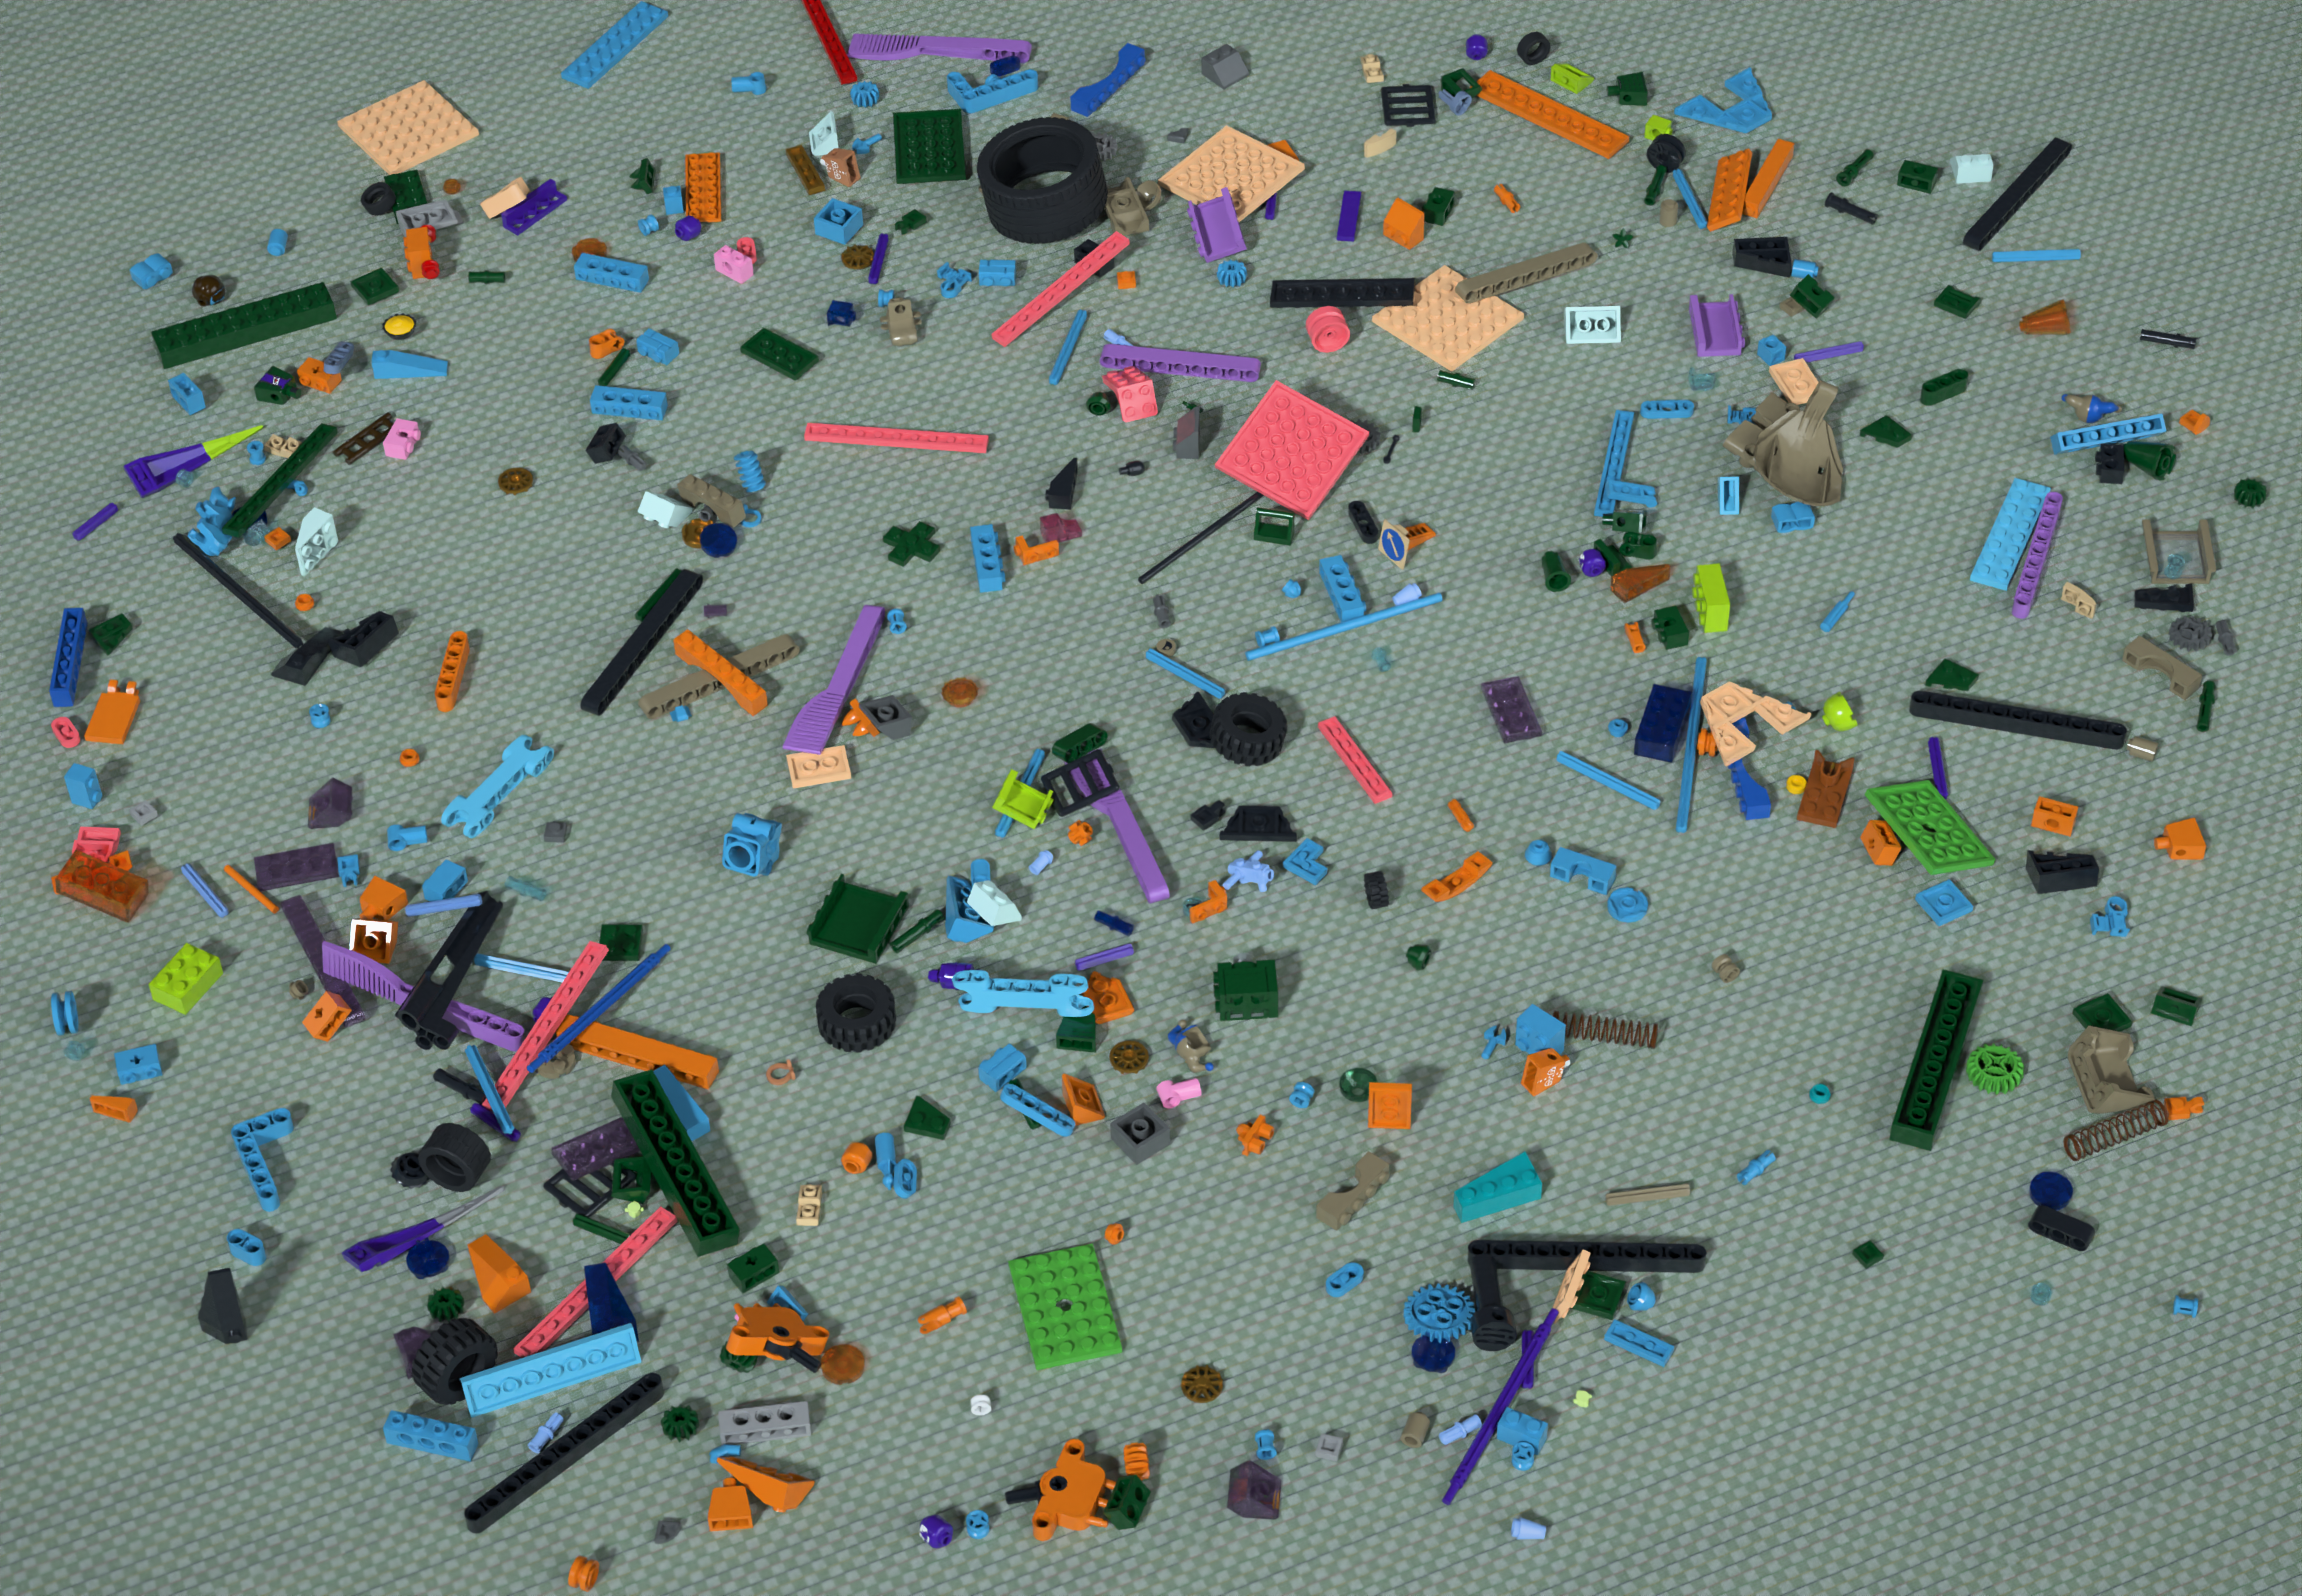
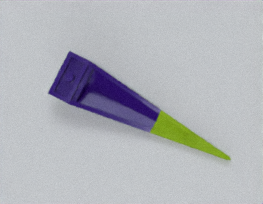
[123,425,263,498]

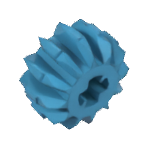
[850,81,879,108]
[1217,259,1247,288]

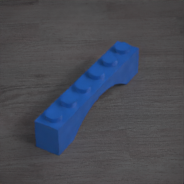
[1070,43,1146,117]
[1727,718,1771,820]

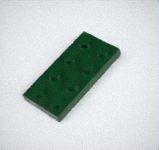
[384,170,428,224]
[740,327,819,381]

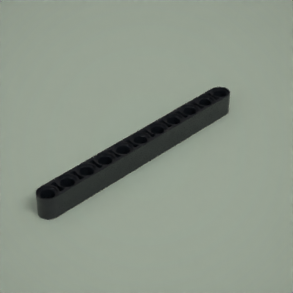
[1963,137,2072,251]
[580,569,703,716]
[1909,691,2127,750]
[1467,1240,1707,1273]
[464,1373,664,1534]

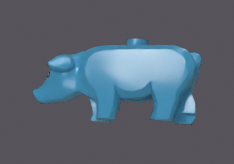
[187,487,236,556]

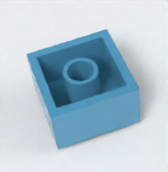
[814,198,863,245]
[1515,1004,1566,1055]

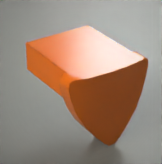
[2179,410,2210,435]

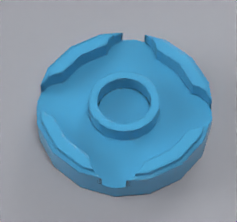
[1607,887,1648,923]

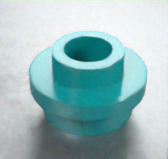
[1809,1084,1831,1104]

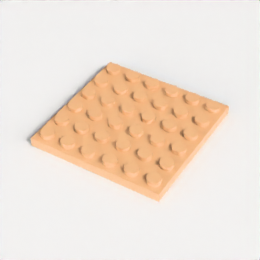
[337,80,479,175]
[1158,125,1305,222]
[1372,265,1524,372]

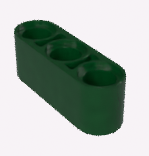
[1920,369,1969,406]
[1052,723,1108,763]

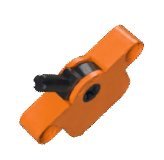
[726,1303,829,1373]
[1005,1439,1117,1541]

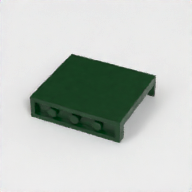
[807,873,909,964]

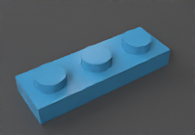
[1604,1319,1674,1367]

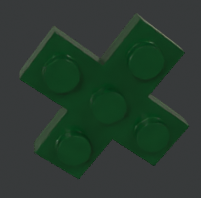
[883,521,940,567]

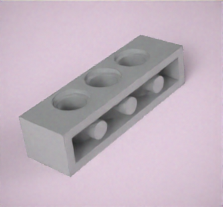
[718,1401,811,1445]

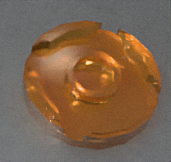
[572,238,607,262]
[821,1344,865,1385]

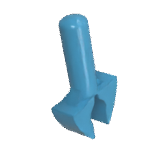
[852,134,882,154]
[1481,1026,1506,1059]

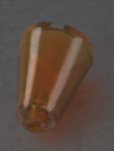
[2019,299,2071,335]

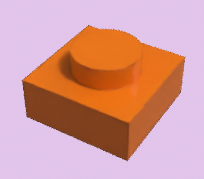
[1117,271,1136,289]
[264,527,291,551]

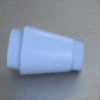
[1392,583,1422,606]
[1511,1517,1546,1540]

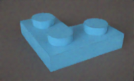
[1283,838,1327,886]

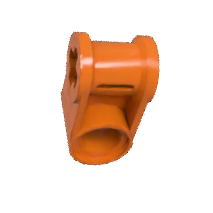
[589,328,625,359]

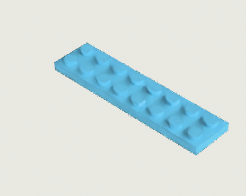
[1970,478,2051,591]
[460,1323,641,1418]

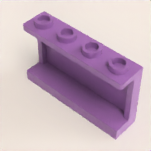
[1187,187,1247,263]
[1689,294,1745,357]

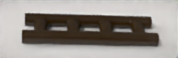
[333,412,394,465]

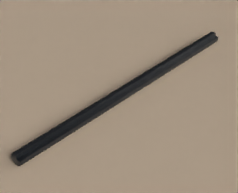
[173,533,303,648]

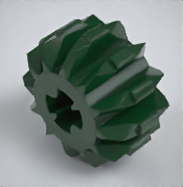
[2234,477,2267,509]
[427,1285,465,1323]
[719,1341,759,1373]
[661,1403,700,1443]

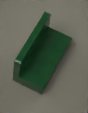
[1594,539,1632,578]

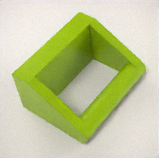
[1550,63,1594,94]

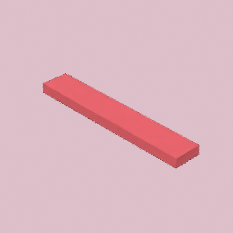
[1318,716,1392,804]

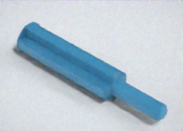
[1820,591,1855,632]

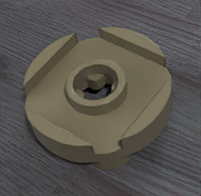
[537,1040,576,1079]

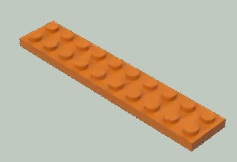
[1470,70,1629,159]

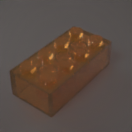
[55,850,149,923]

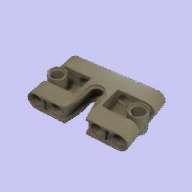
[1723,392,1800,473]

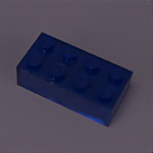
[1634,684,1692,763]

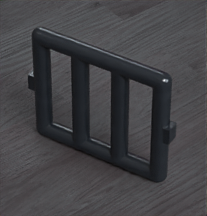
[1381,84,1436,127]
[1041,749,1120,817]
[543,1143,637,1218]

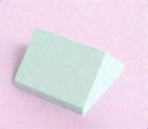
[809,111,838,156]

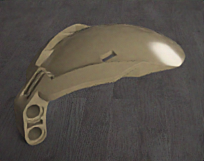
[1753,380,1843,506]

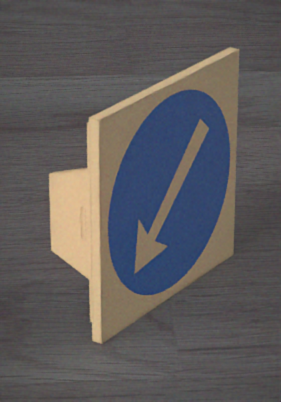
[1378,519,1410,570]

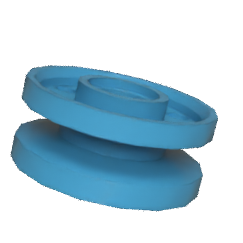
[51,990,79,1036]

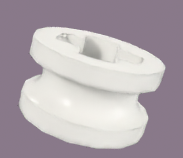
[971,1395,991,1415]

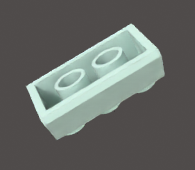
[1564,306,1621,344]

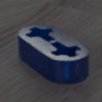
[990,56,1021,77]

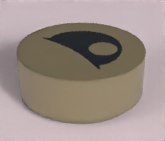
[1157,639,1176,657]

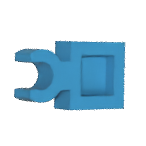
[337,855,360,887]

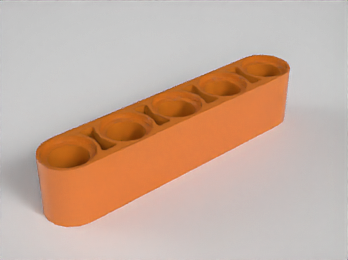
[435,631,470,712]

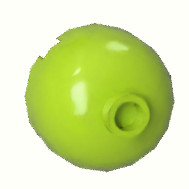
[1821,691,1858,732]

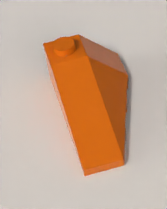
[468,1234,531,1314]
[717,1456,815,1513]

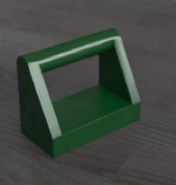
[1441,68,1482,101]
[1254,507,1295,546]
[2151,986,2202,1026]
[611,1157,651,1204]

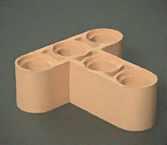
[480,177,531,219]

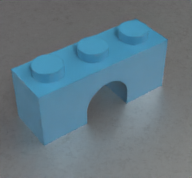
[1550,847,1617,895]

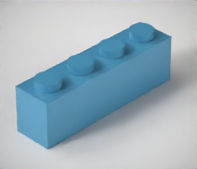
[653,1065,710,1141]

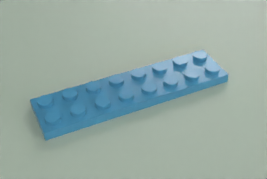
[561,1,668,89]

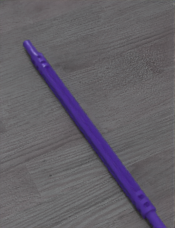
[1442,1308,1559,1505]

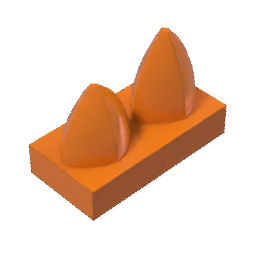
[841,698,880,737]

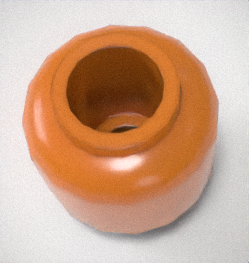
[841,1142,873,1174]

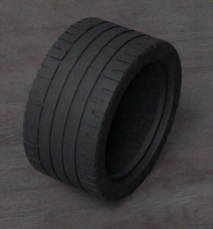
[977,117,1108,244]

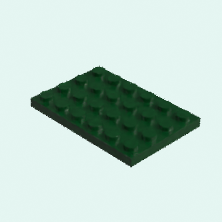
[893,109,966,184]

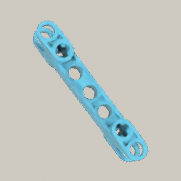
[441,734,554,838]
[952,970,1095,1017]

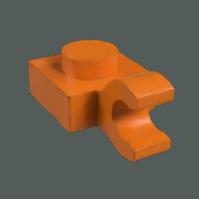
[2164,1096,2204,1120]

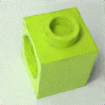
[1644,115,1673,140]

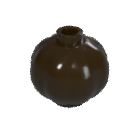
[192,275,225,307]

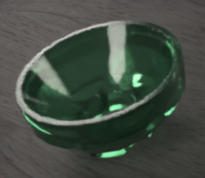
[1339,1068,1378,1102]

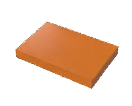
[1368,1082,1412,1129]

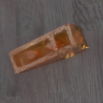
[1610,564,1671,603]

